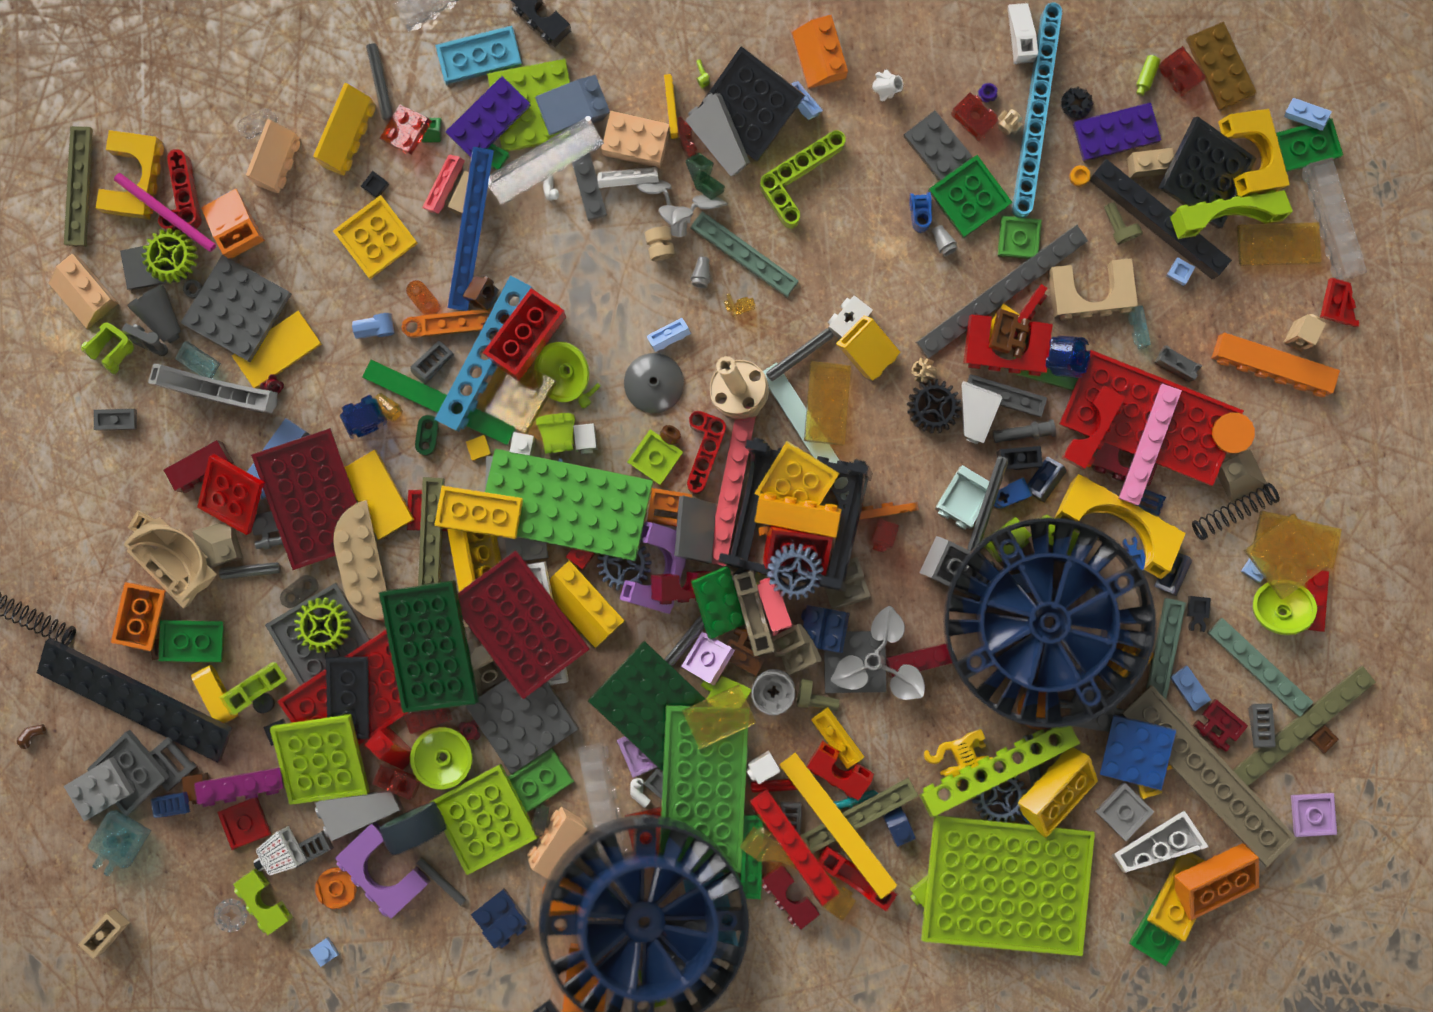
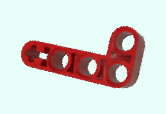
[158,149,202,232]
[687,411,726,494]

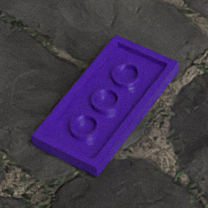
[445,76,531,158]
[1073,102,1161,162]

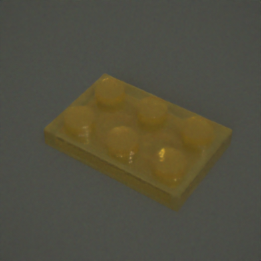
[682,685,756,749]

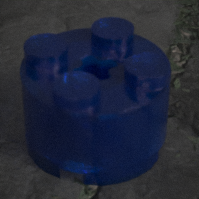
[1045,336,1090,378]
[339,395,387,439]

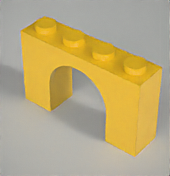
[1218,109,1290,197]
[96,130,164,220]

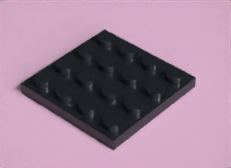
[698,46,806,161]
[1159,117,1257,229]

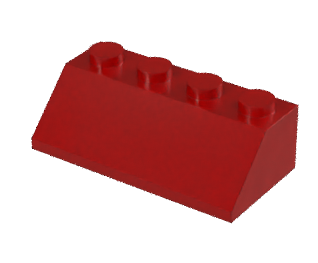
[483,288,566,381]

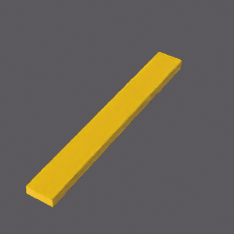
[779,753,897,899]

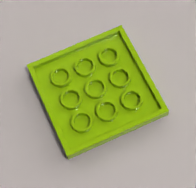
[487,59,581,152]
[270,714,370,805]
[429,764,539,875]

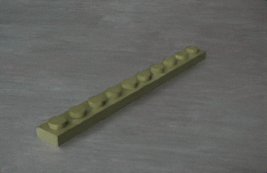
[1232,666,1376,786]

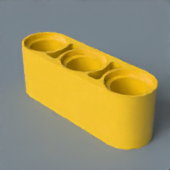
[191,665,238,724]

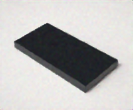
[326,656,370,739]

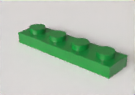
[741,815,763,899]

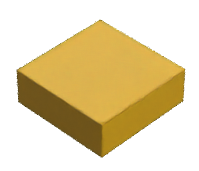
[465,435,492,461]

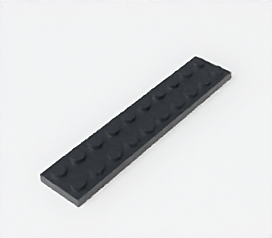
[37,638,233,763]

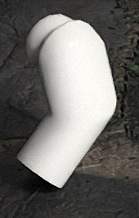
[543,175,559,201]
[630,777,651,808]

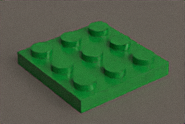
[928,155,1013,238]

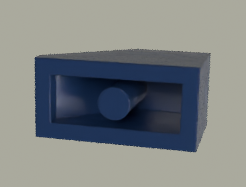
[882,806,916,847]

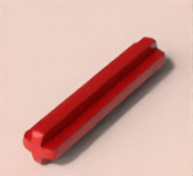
[751,779,797,793]

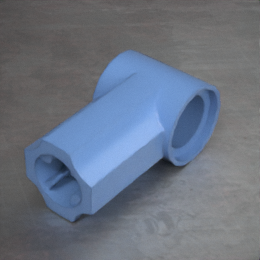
[352,313,395,339]

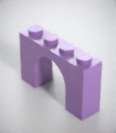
[619,521,686,614]
[335,822,431,919]

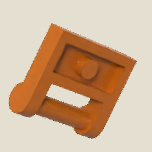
[647,488,692,527]

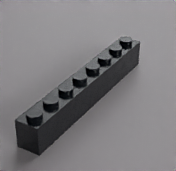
[1089,159,1232,280]

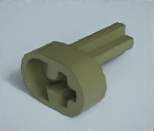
[1104,202,1143,245]
[797,679,840,711]

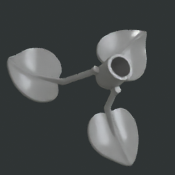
[636,179,728,237]
[831,606,925,700]

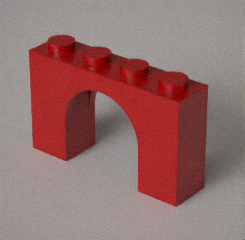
[963,314,1053,376]

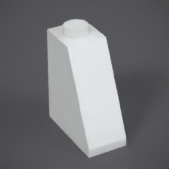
[961,381,1002,444]

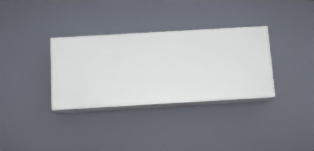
[598,167,659,188]

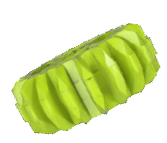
[141,228,198,283]
[294,598,351,653]

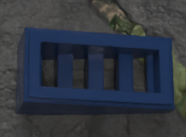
[151,792,190,818]

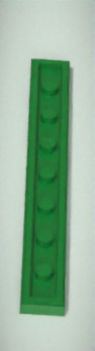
[362,359,516,446]

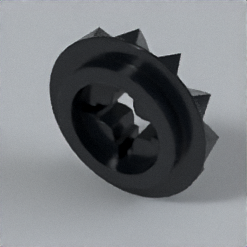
[1061,86,1094,119]

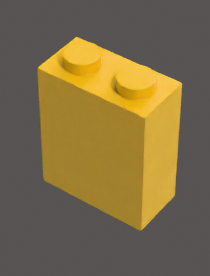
[836,315,901,381]

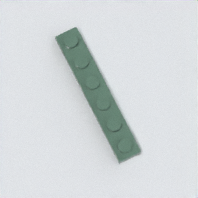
[1207,618,1313,717]

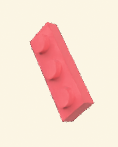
[422,155,465,214]

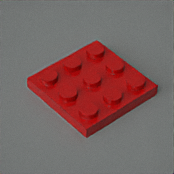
[197,454,264,535]

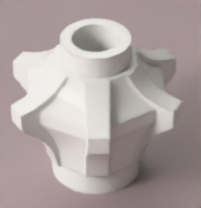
[873,70,903,101]

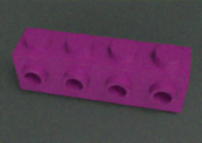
[194,767,283,807]

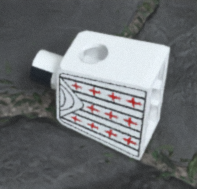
[254,826,307,875]

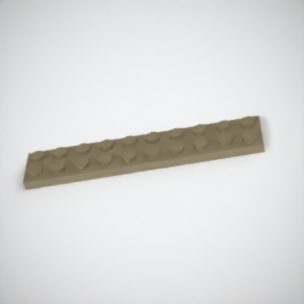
[1121,685,1297,867]

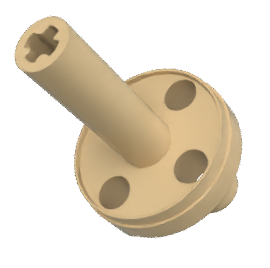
[710,357,769,419]

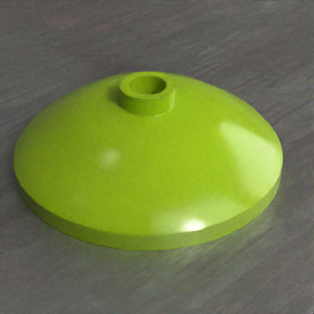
[534,341,589,402]
[1252,580,1317,635]
[410,727,472,789]

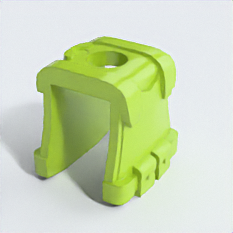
[81,323,134,374]
[536,413,575,454]

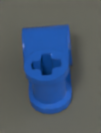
[909,192,932,233]
[994,477,1033,509]

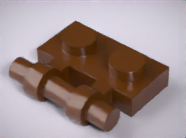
[989,308,1030,358]
[727,627,766,676]

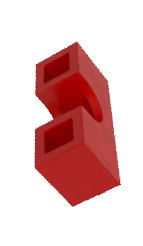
[807,740,874,801]

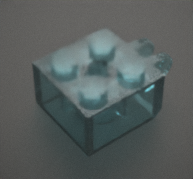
[88,810,151,876]

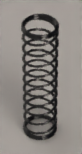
[1192,483,1280,541]
[0,592,76,646]

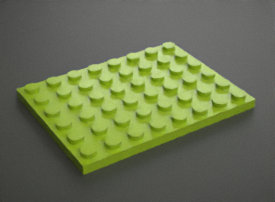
[921,815,1095,956]

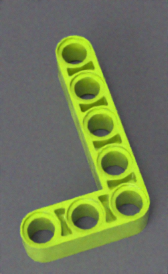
[760,130,846,229]

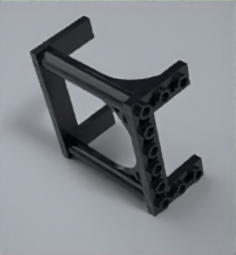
[719,438,873,592]

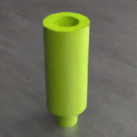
[1136,55,1161,96]

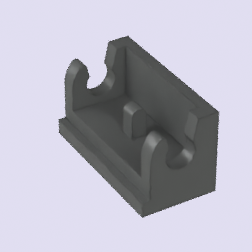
[1154,345,1202,383]

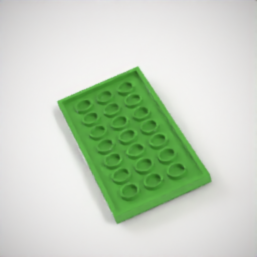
[485,449,654,561]
[659,706,749,873]

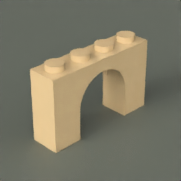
[1048,258,1138,321]

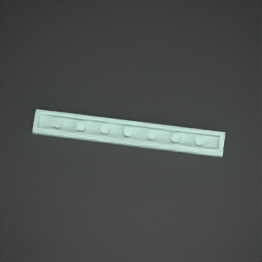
[763,363,849,508]

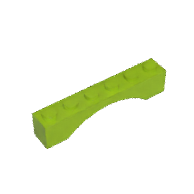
[1170,190,1293,239]

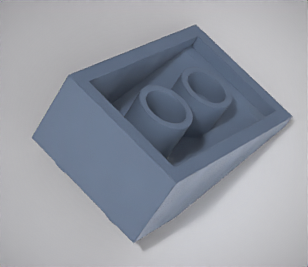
[535,75,610,135]

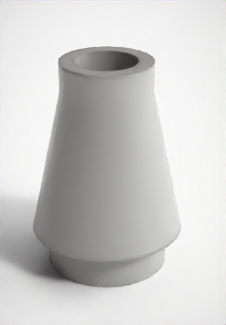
[932,225,958,256]
[691,257,710,288]

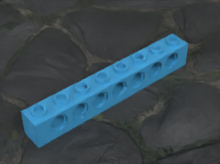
[435,275,534,432]

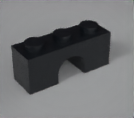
[511,0,572,47]

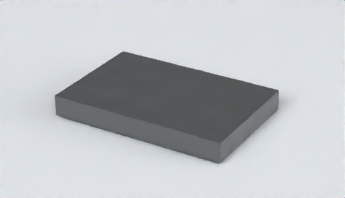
[120,241,188,291]
[674,496,716,564]

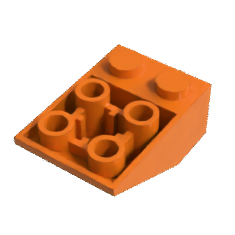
[201,189,265,259]

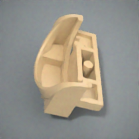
[124,517,217,608]

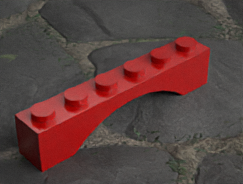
[749,789,840,906]

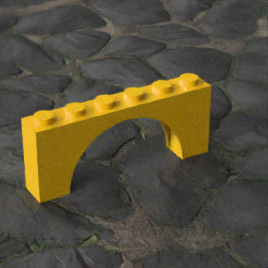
[1055,474,1186,579]

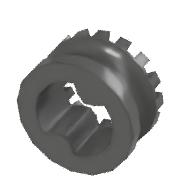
[183,279,203,299]

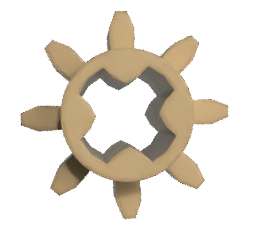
[997,109,1022,135]
[911,358,937,383]

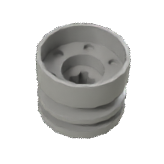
[752,669,795,715]

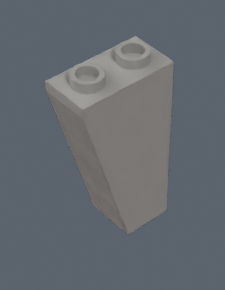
[685,93,750,177]
[315,790,403,841]

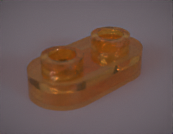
[406,280,440,315]

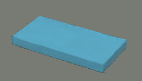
[435,26,522,85]

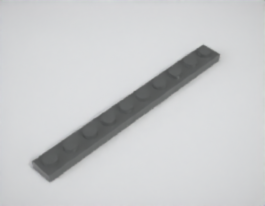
[916,225,1088,359]

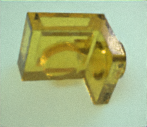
[724,293,756,317]

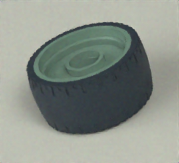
[379,802,447,856]

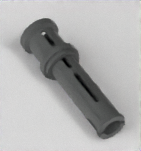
[993,419,1056,443]

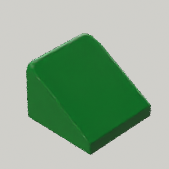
[419,118,441,143]

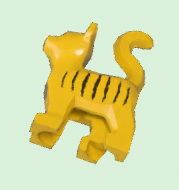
[924,729,996,787]

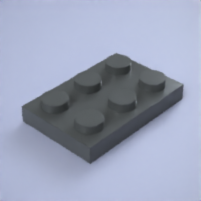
[903,110,972,181]

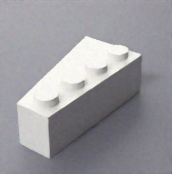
[1112,811,1208,873]

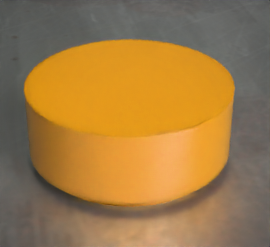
[1069,165,1091,187]

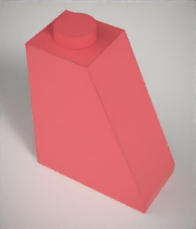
[757,578,792,636]

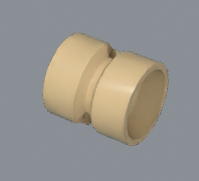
[644,226,675,261]

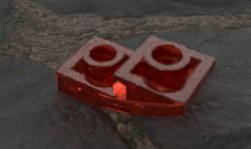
[677,116,697,162]

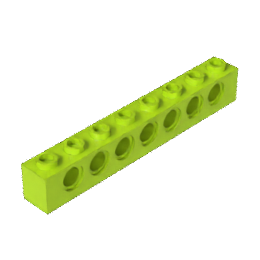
[919,726,1080,817]

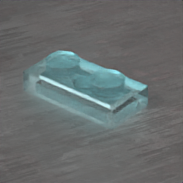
[1129,305,1151,349]
[175,341,220,378]

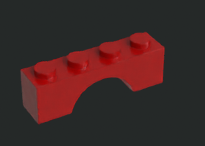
[1061,386,1126,470]
[817,845,898,912]

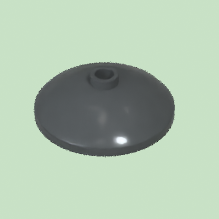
[624,353,684,413]

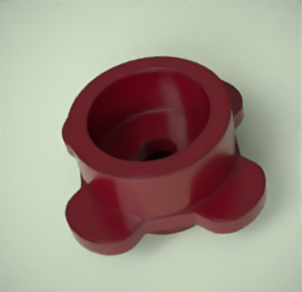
[260,374,284,395]
[459,720,481,741]

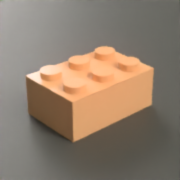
[601,111,670,169]
[527,807,587,879]

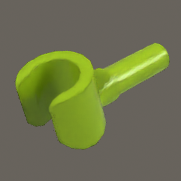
[696,59,710,88]
[578,383,601,409]

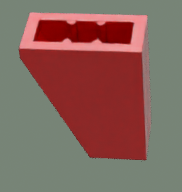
[365,726,412,770]

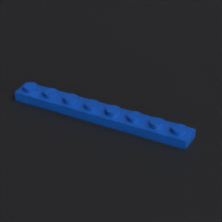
[447,147,494,311]

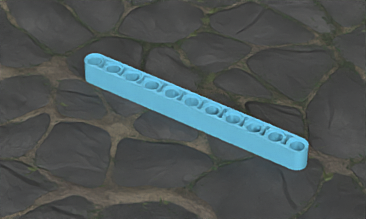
[1012,3,1062,218]

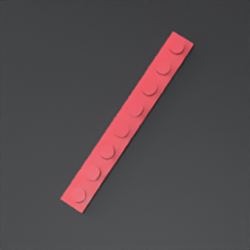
[710,406,756,566]

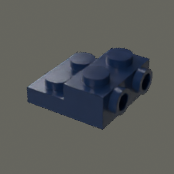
[801,605,850,653]
[471,888,529,949]

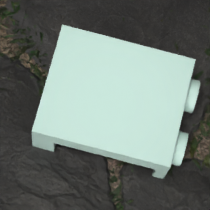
[935,465,989,530]

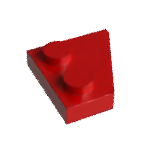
[1320,278,1360,327]

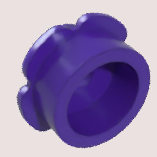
[978,83,998,103]

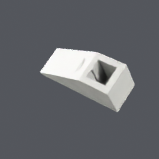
[1008,3,1038,64]

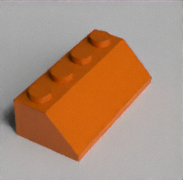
[1174,843,1259,920]

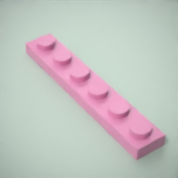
[1118,384,1182,506]

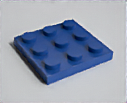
[1100,714,1176,790]

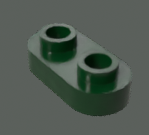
[415,415,439,456]

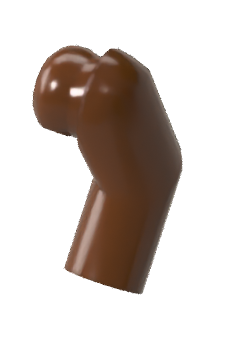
[17,724,46,749]

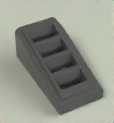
[410,340,454,384]
[1248,703,1275,748]
[780,801,802,836]
[296,830,334,868]

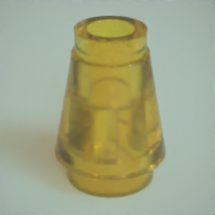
[373,393,403,422]

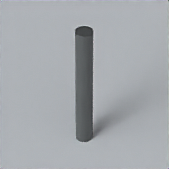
[416,858,466,906]

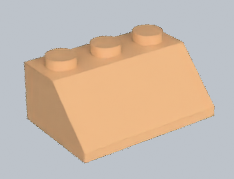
[246,119,300,193]
[49,254,119,329]

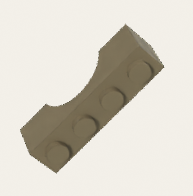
[733,571,774,657]

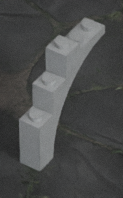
[148,364,278,413]

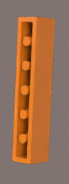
[1212,332,1340,397]

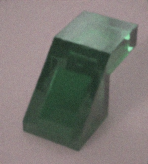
[686,153,725,200]

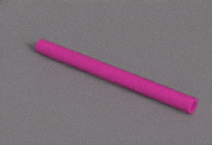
[114,173,216,252]

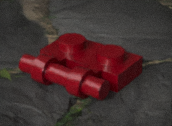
[1193,699,1248,752]

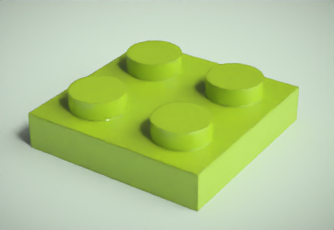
[627,429,683,486]

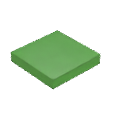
[997,216,1042,259]

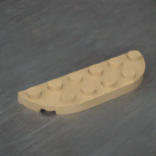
[334,500,387,620]

